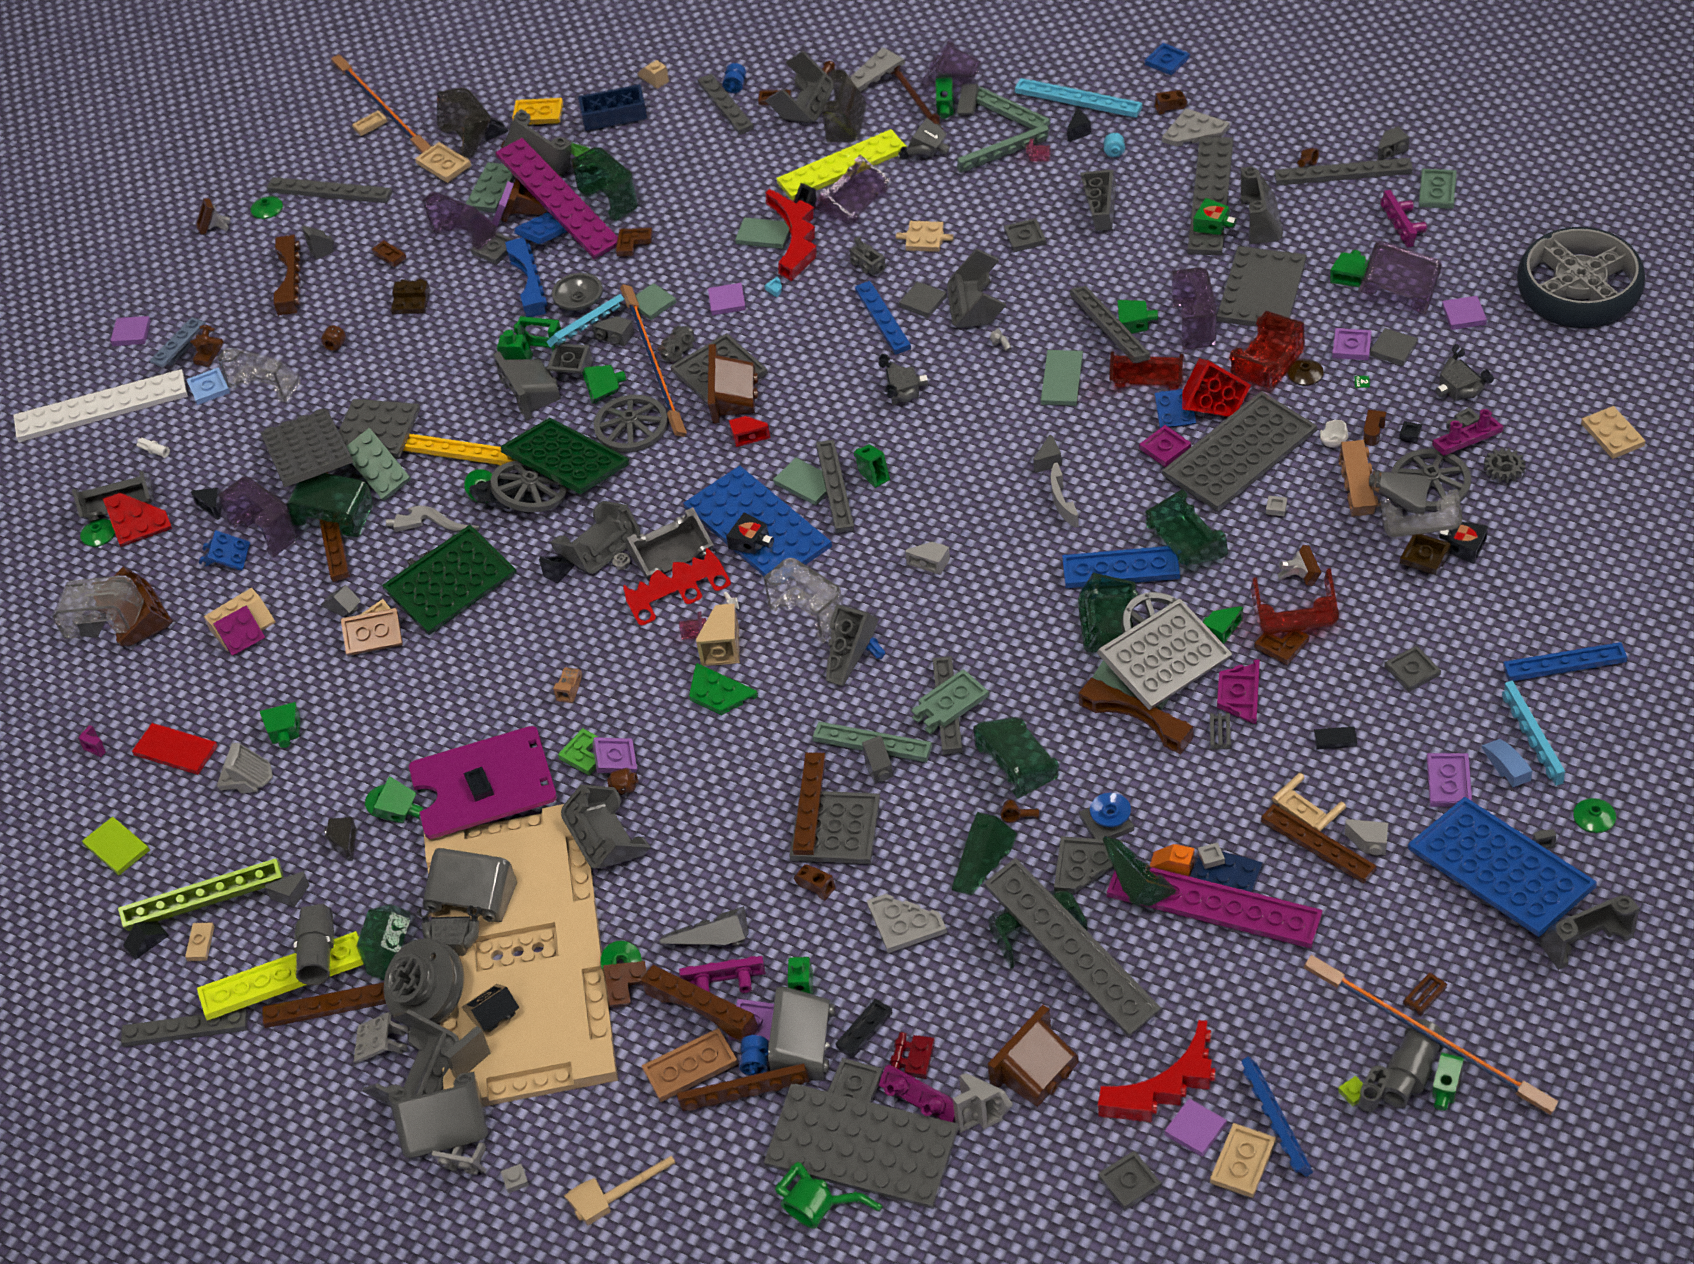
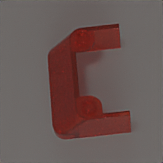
[1109,351,1186,389]
[1250,568,1339,634]

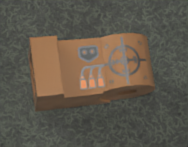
[553,667,582,703]

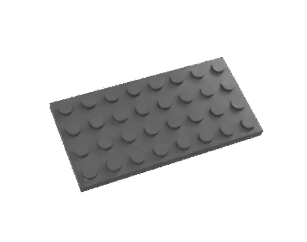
[1162,391,1317,511]
[260,409,353,488]
[764,1084,959,1209]

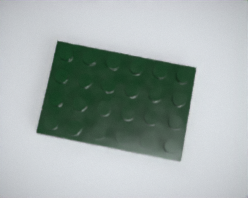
[501,417,629,495]
[382,525,517,635]

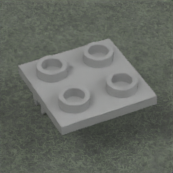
[354,1012,410,1064]
[432,1143,486,1175]

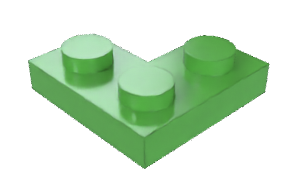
[558,728,598,776]

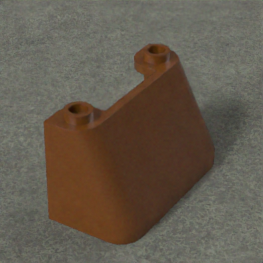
[93,566,173,647]

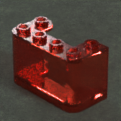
[1229,311,1305,390]

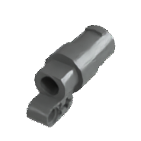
[294,904,334,985]
[1358,1019,1446,1112]

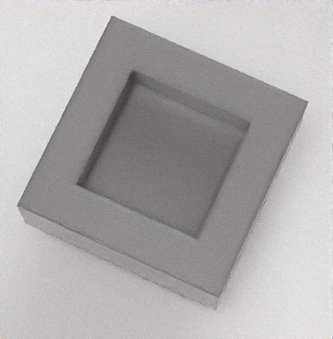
[1266,496,1287,516]
[1198,842,1225,869]
[500,1164,529,1194]

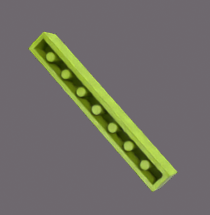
[118,858,284,931]

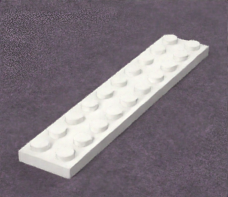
[14,369,188,442]

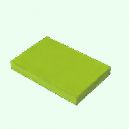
[82,816,150,875]

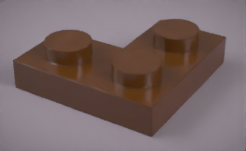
[616,228,653,256]
[1254,627,1310,665]
[603,961,647,1008]

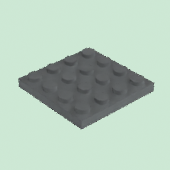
[670,333,768,404]
[339,399,420,459]
[789,791,881,864]

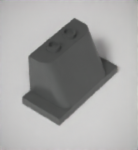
[493,351,561,420]

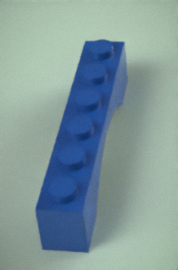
[505,237,548,317]

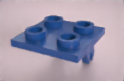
[1154,388,1196,428]
[199,530,250,571]

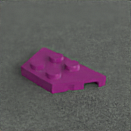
[1217,659,1260,724]

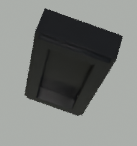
[1314,726,1357,750]
[463,767,494,802]

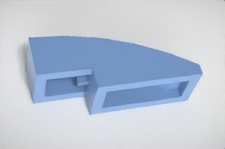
[1481,739,1532,787]

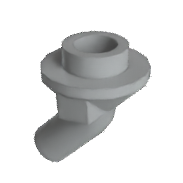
[990,328,1011,351]

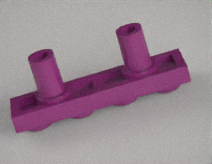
[1380,190,1427,247]
[1432,409,1504,456]
[679,956,766,993]
[879,1064,955,1123]

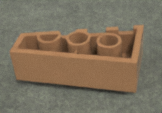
[1338,440,1378,517]

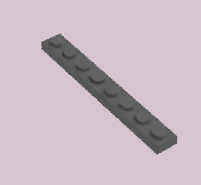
[1274,158,1413,186]
[267,177,393,203]
[1070,286,1150,363]

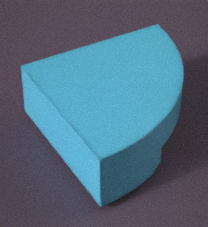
[764,277,782,298]

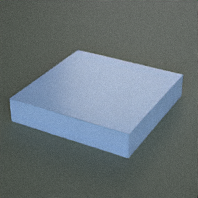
[186,367,230,405]

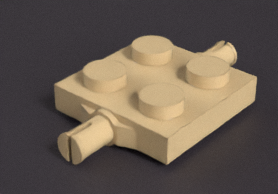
[896,221,954,252]

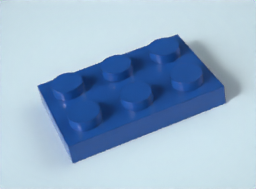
[514,213,568,244]

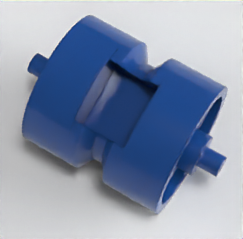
[722,63,746,93]
[739,1035,769,1076]

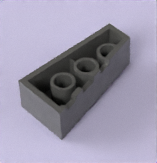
[1080,169,1116,231]

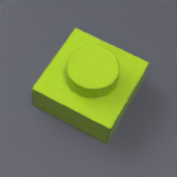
[1338,1075,1368,1107]

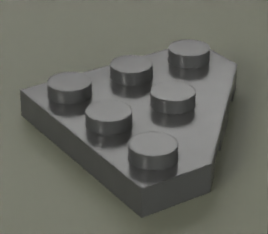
[1054,836,1123,893]

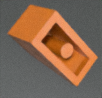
[1149,844,1194,877]

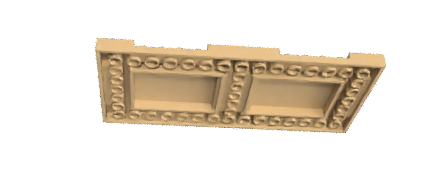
[424,804,618,1106]

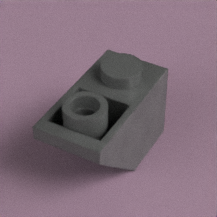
[1377,126,1409,160]
[592,316,634,346]

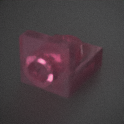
[1026,138,1051,162]
[679,611,707,640]

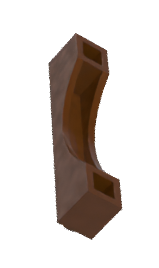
[274,234,301,316]
[1078,677,1193,755]
[641,965,759,1042]

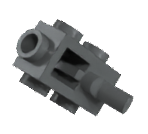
[849,236,886,275]
[657,326,695,362]

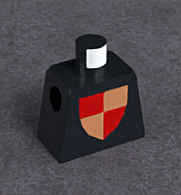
[726,512,774,554]
[1439,521,1489,564]

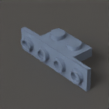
[150,317,206,368]

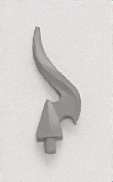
[386,505,479,532]

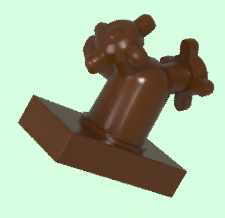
[190,325,224,367]

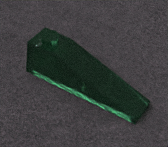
[952,812,1017,895]
[1102,836,1176,907]

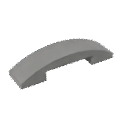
[1051,462,1079,528]

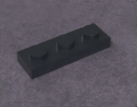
[835,998,893,1058]

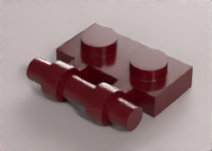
[890,1032,935,1079]

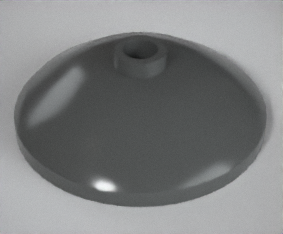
[552,273,603,311]

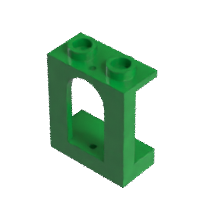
[514,316,565,352]

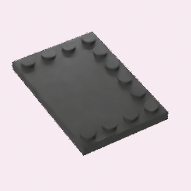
[1217,246,1307,331]

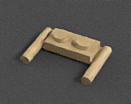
[1272,773,1346,831]

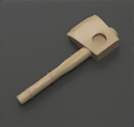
[564,1156,675,1226]

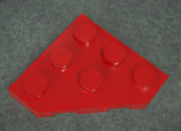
[103,493,172,547]

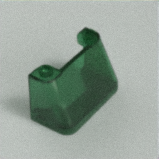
[1145,489,1228,566]
[1078,573,1138,653]
[973,717,1059,799]

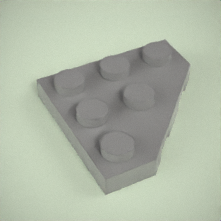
[1162,108,1230,147]
[866,894,947,953]

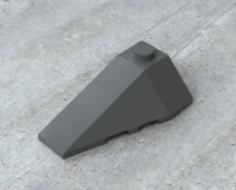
[826,604,879,686]
[659,906,749,946]

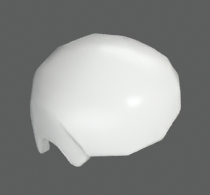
[1320,420,1348,447]

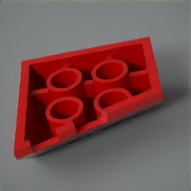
[1182,358,1251,417]

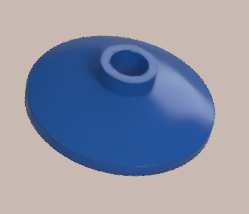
[1090,793,1131,827]

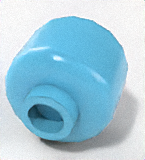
[1103,133,1125,157]

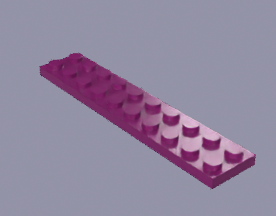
[496,138,618,259]
[1107,859,1323,949]

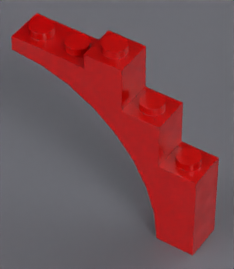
[765,189,816,281]
[1098,1020,1216,1122]

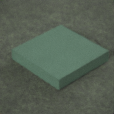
[635,283,676,320]

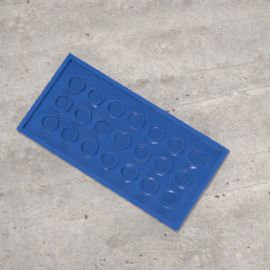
[683,465,832,586]
[1408,797,1597,937]

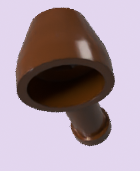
[1297,148,1319,167]
[1000,800,1039,823]

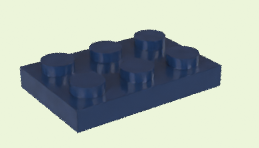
[1190,846,1262,892]

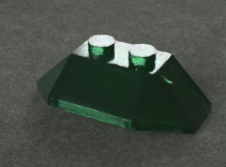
[356,904,410,980]

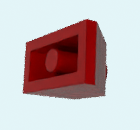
[729,416,770,447]

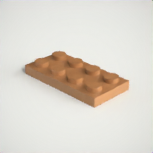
[641,1028,738,1102]

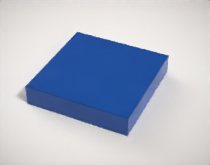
[1145,43,1190,76]

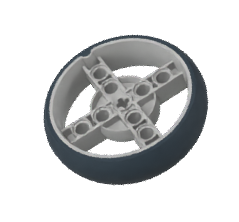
[1517,227,1645,328]

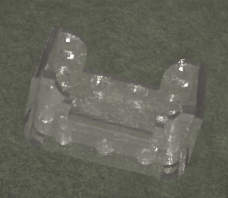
[763,558,843,643]
[52,576,144,639]

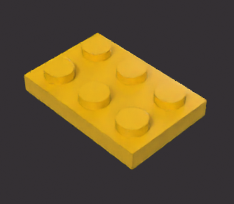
[512,98,563,125]

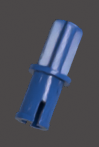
[866,637,885,659]

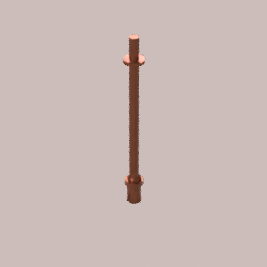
[890,65,943,129]

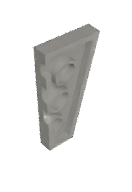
[838,47,906,98]

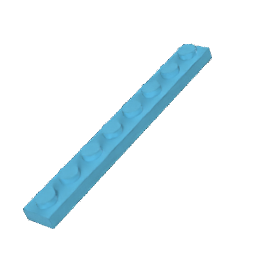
[1015,78,1142,118]

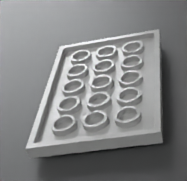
[1097,599,1232,710]

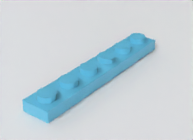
[547,294,624,348]
[1502,681,1565,786]

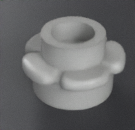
[612,553,631,570]

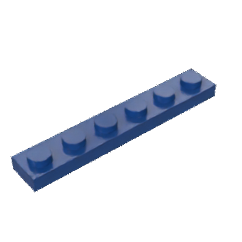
[855,281,911,355]
[1503,642,1627,682]
[1241,1057,1313,1177]

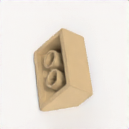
[204,588,276,651]

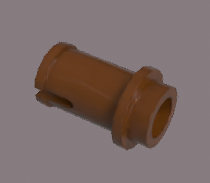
[822,60,835,76]

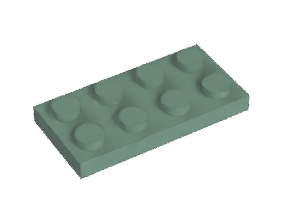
[465,162,515,213]
[346,428,411,501]

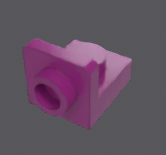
[78,725,106,757]

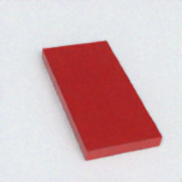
[132,723,218,775]

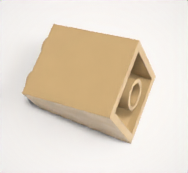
[696,604,740,666]

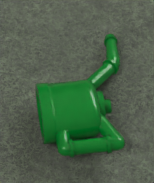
[775,1162,883,1229]

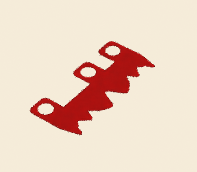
[623,547,731,625]

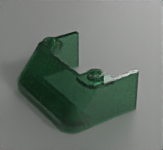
[988,890,1087,969]

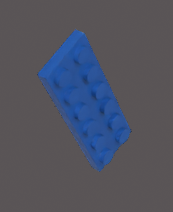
[1062,545,1180,588]

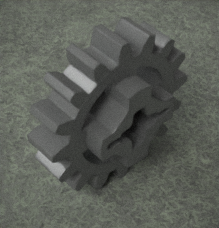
[1484,448,1526,483]

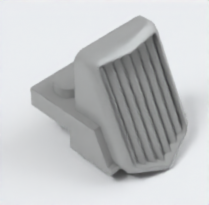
[217,743,273,794]
[953,1074,1013,1133]

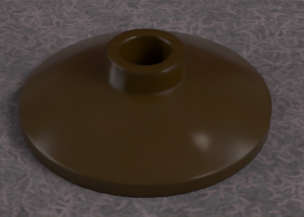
[1287,359,1324,386]

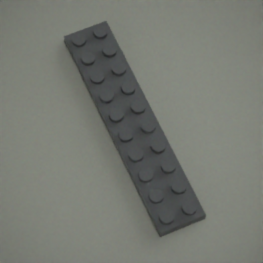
[1188,137,1233,255]
[984,857,1161,1037]

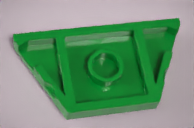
[689,663,758,716]

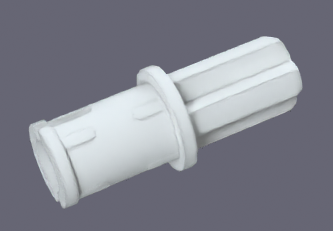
[137,438,170,458]

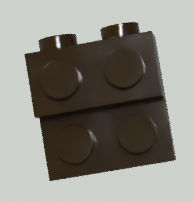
[391,278,430,315]
[1400,532,1451,575]

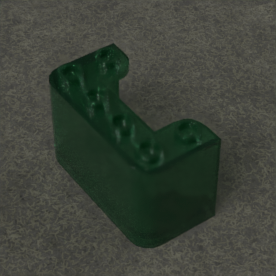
[571,147,638,221]
[286,473,374,537]

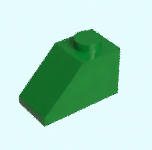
[1203,606,1243,644]

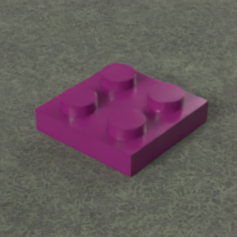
[1139,425,1191,467]
[213,605,265,656]

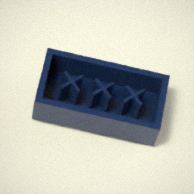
[578,84,648,131]

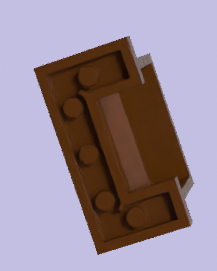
[501,178,547,223]
[708,344,758,423]
[987,1005,1079,1107]

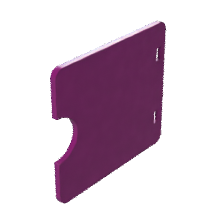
[409,726,557,839]

